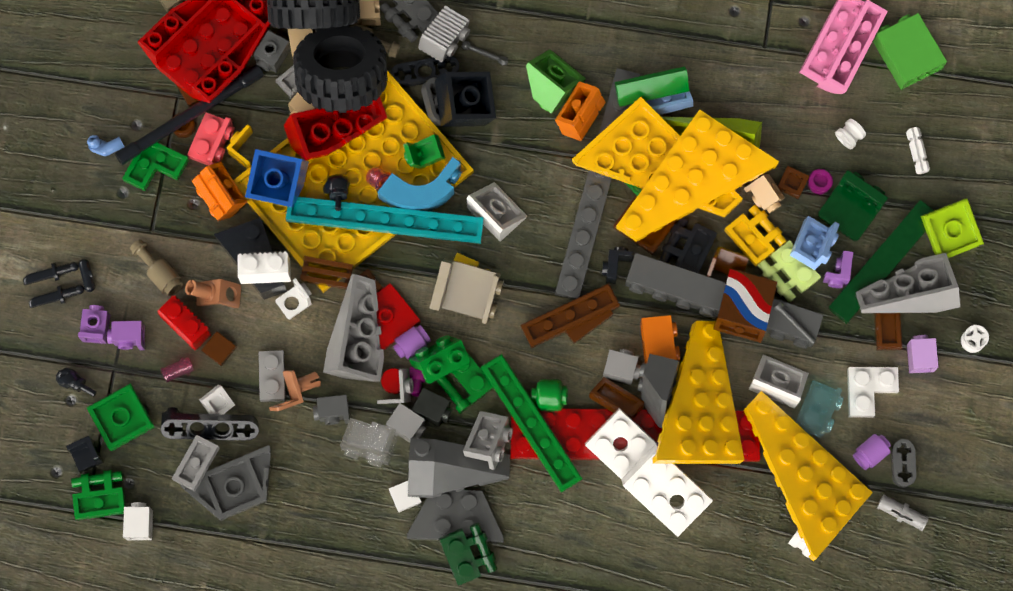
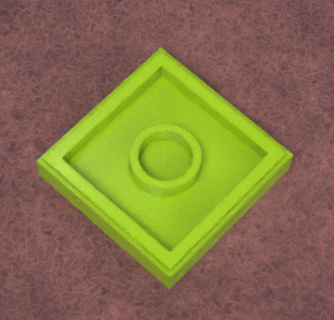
[921,198,984,258]

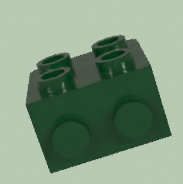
[818,170,888,241]

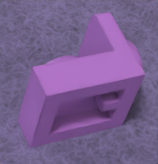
[823,251,853,288]

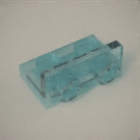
[795,380,844,438]

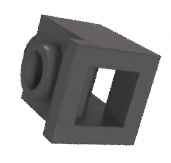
[313,395,350,425]

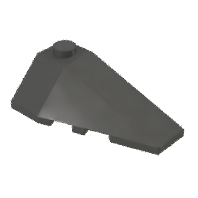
[408,438,510,498]

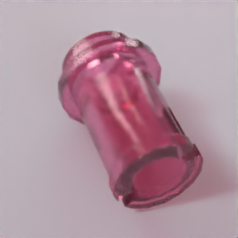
[161,357,194,383]

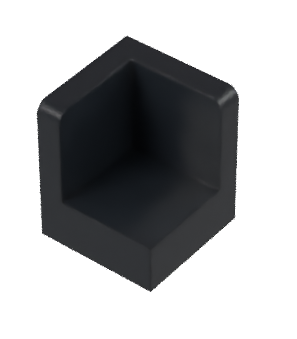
[66,436,104,473]

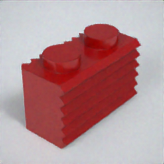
[157,296,211,350]

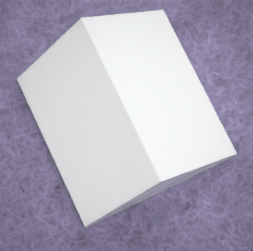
[467,182,527,241]
[749,354,809,408]

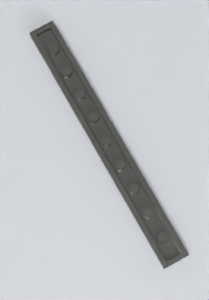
[555,68,640,300]

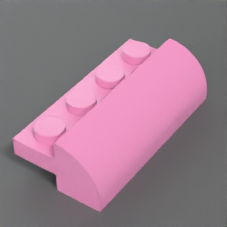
[799,0,888,94]

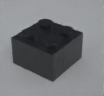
[435,72,496,127]

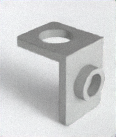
[377,368,414,404]

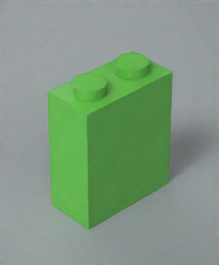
[873,13,947,90]

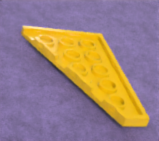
[572,97,743,217]
[616,110,779,242]
[652,321,744,464]
[743,391,873,561]

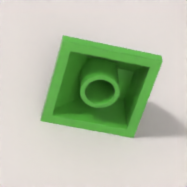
[526,49,586,114]

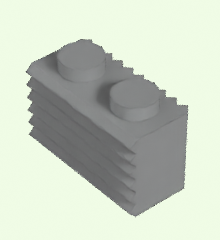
[418,5,470,62]

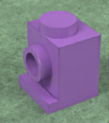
[78,305,111,344]
[107,321,145,350]

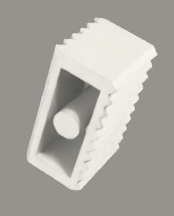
[238,251,291,284]

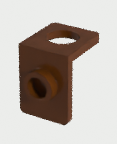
[707,246,749,277]

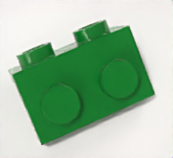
[408,335,470,384]

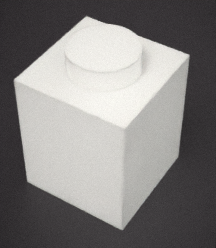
[123,503,153,540]

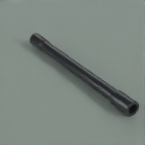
[114,65,264,165]

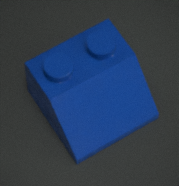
[245,149,309,208]

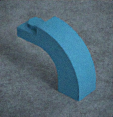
[377,157,462,211]

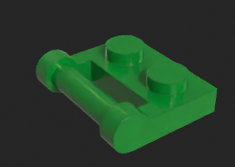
[436,351,494,414]

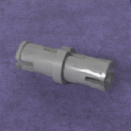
[877,494,929,531]

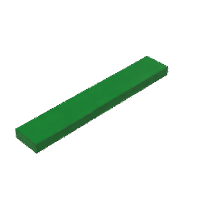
[481,354,582,493]

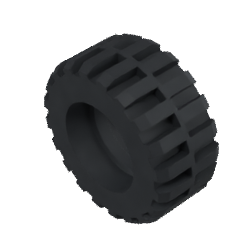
[267,0,360,29]
[293,26,388,113]

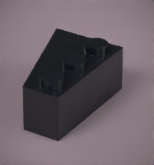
[214,218,287,300]

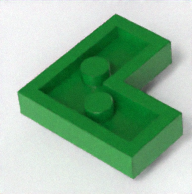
[122,143,189,191]

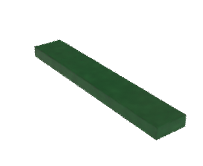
[828,200,934,324]

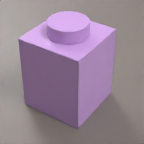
[907,335,938,373]

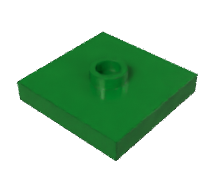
[87,383,155,452]

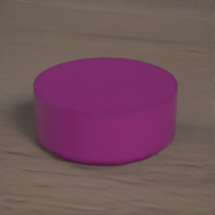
[808,169,833,195]

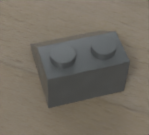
[638,354,679,428]

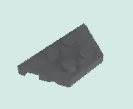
[180,445,271,521]
[407,490,504,543]

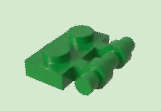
[71,470,126,520]

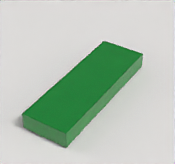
[615,66,689,107]

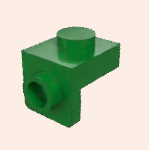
[403,135,445,169]

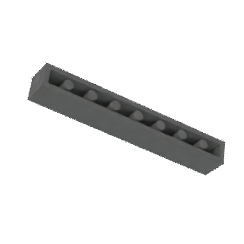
[625,253,823,348]

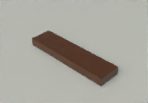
[520,284,620,348]

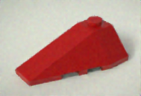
[283,97,387,160]

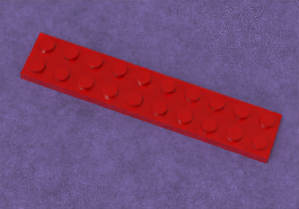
[511,408,760,462]

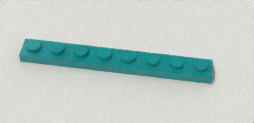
[286,197,484,244]

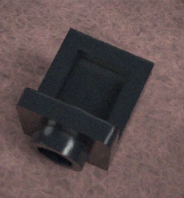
[602,247,634,284]

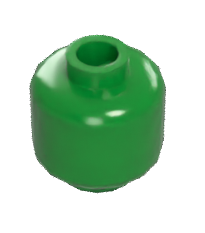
[531,379,568,411]

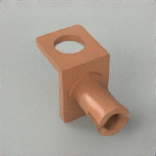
[185,279,241,308]
[269,370,321,411]

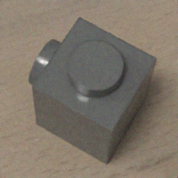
[254,30,291,73]

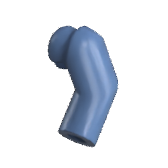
[87,135,124,156]

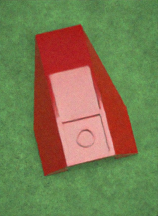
[138,0,270,103]

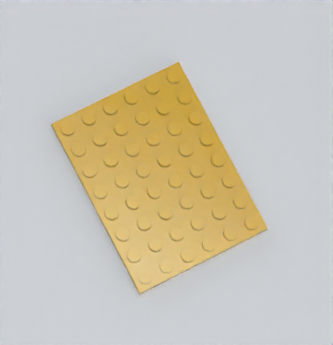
[233,70,474,293]

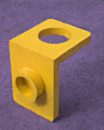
[227,124,253,169]

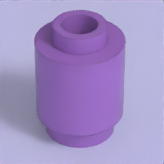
[393,325,431,360]
[853,434,891,470]

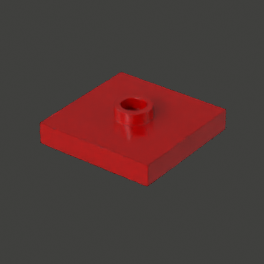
[376,283,421,351]

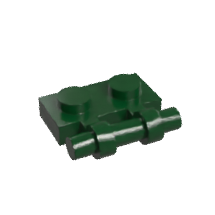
[439,523,497,586]

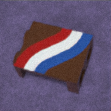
[713,269,777,343]

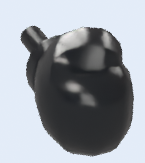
[323,174,350,211]
[56,368,97,397]

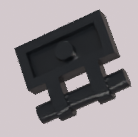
[659,218,718,274]

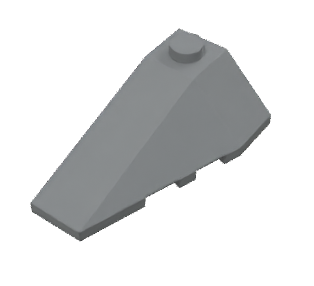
[856,253,960,313]
[323,274,384,382]

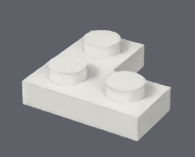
[847,367,899,418]

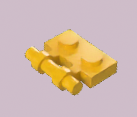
[724,204,787,267]

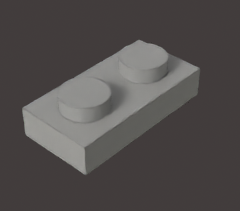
[259,350,285,402]
[172,435,220,492]

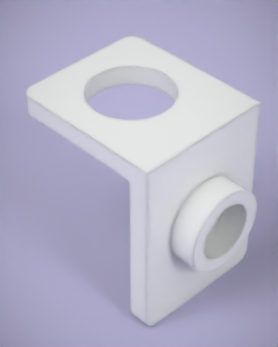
[276,278,312,320]

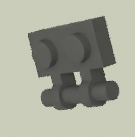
[380,0,439,43]

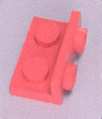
[187,112,235,165]

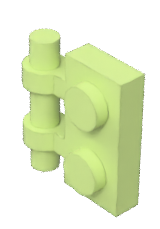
[758,240,821,303]

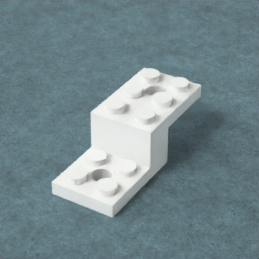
[585,408,713,537]

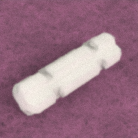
[906,127,930,174]

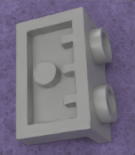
[463,411,513,470]

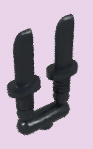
[23,259,95,308]

